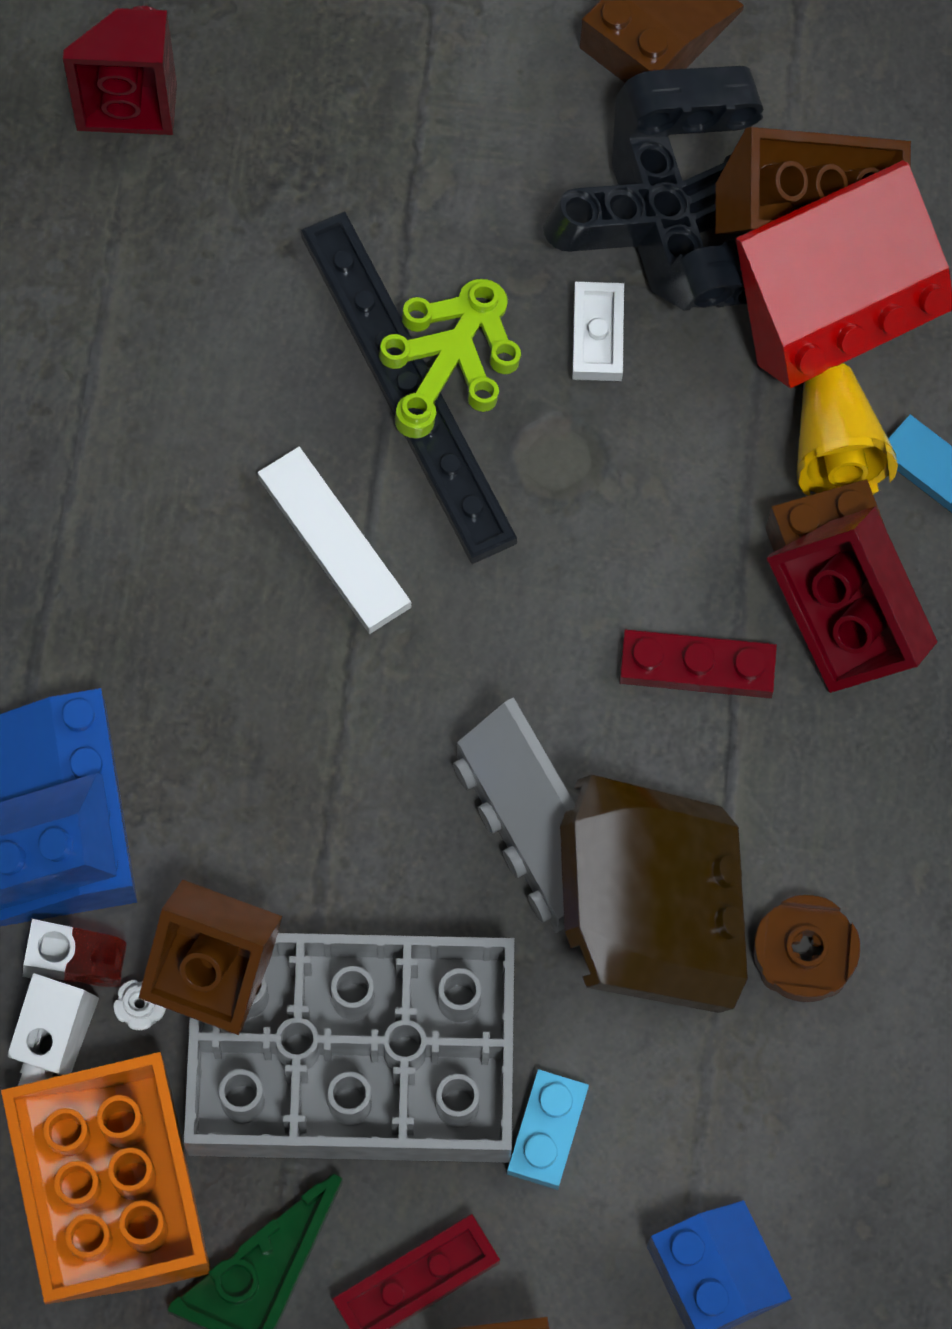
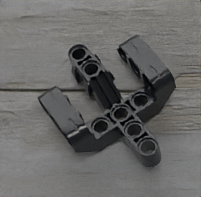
[543,66,764,311]

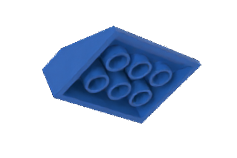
[0,688,138,927]

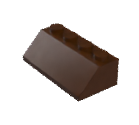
[715,127,911,235]

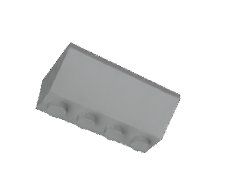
[453,697,575,933]

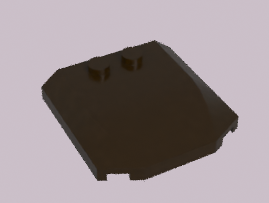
[560,775,748,1013]

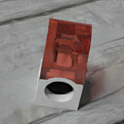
[23,919,127,987]

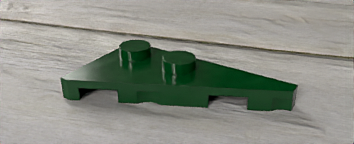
[167,1174,343,1329]

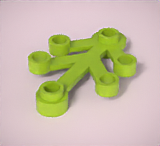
[379,279,521,438]

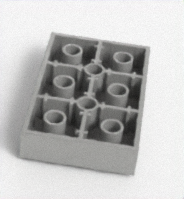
[184,933,515,1163]

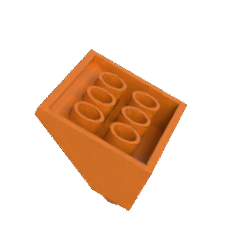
[1,1052,211,1305]

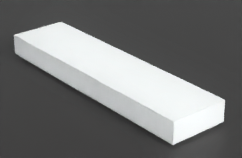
[257,447,411,634]

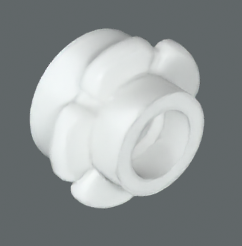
[113,980,166,1030]

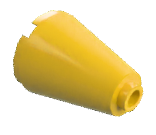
[797,363,898,496]

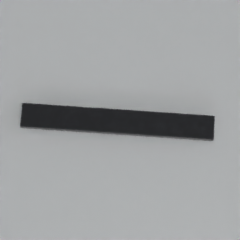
[301,211,517,564]

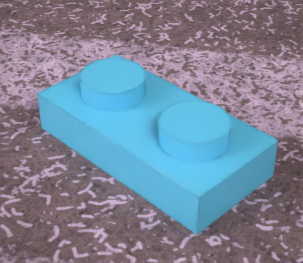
[507,1069,589,1190]

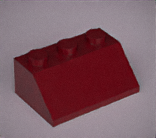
[63,6,177,135]
[767,506,938,693]

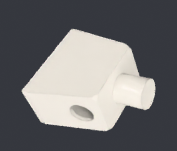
[8,973,99,1087]

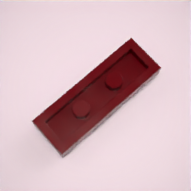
[619,629,777,699]
[332,1214,500,1329]

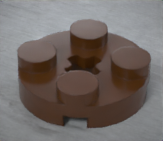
[753,895,860,1002]

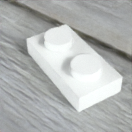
[572,282,624,381]

